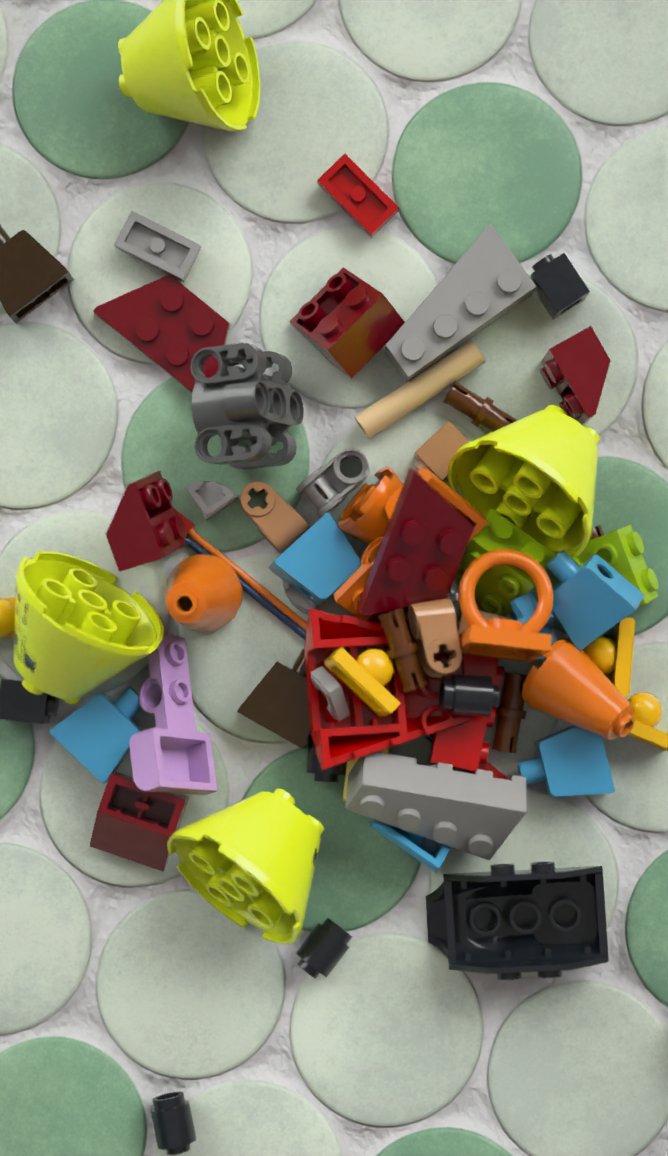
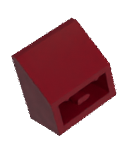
[289,267,405,379]
[540,326,611,426]
[106,471,186,572]
[89,772,189,872]

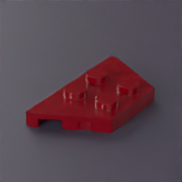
[93,274,230,393]
[357,468,474,616]

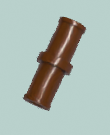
[443,381,518,432]
[378,608,428,693]
[492,672,527,753]

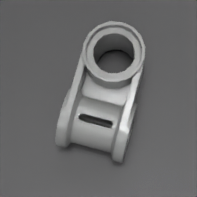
[296,449,369,518]

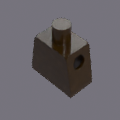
[0,225,74,323]
[237,649,310,749]

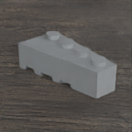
[385,223,536,382]
[346,752,527,861]

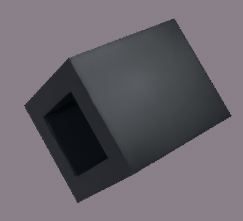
[530,253,590,320]
[0,679,59,724]

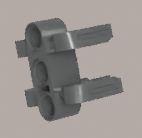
[190,343,304,469]

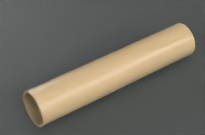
[354,340,485,439]

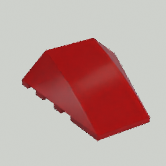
[304,608,476,770]

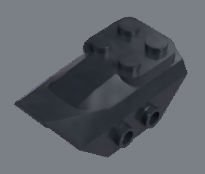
[426,861,609,980]

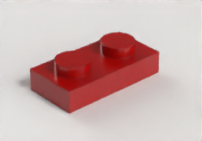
[317,153,399,238]

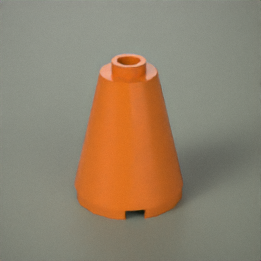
[337,466,403,544]
[165,554,243,632]
[522,638,635,740]

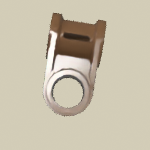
[240,481,310,554]
[407,598,462,678]

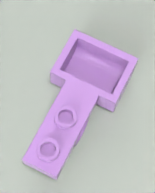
[129,635,217,795]

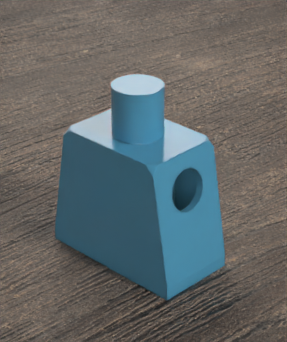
[269,512,362,611]
[546,550,644,651]
[49,686,143,784]
[517,725,615,797]

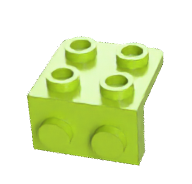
[454,508,555,617]
[554,525,659,607]

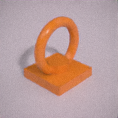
[458,549,554,662]

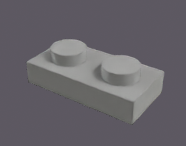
[114,211,202,282]

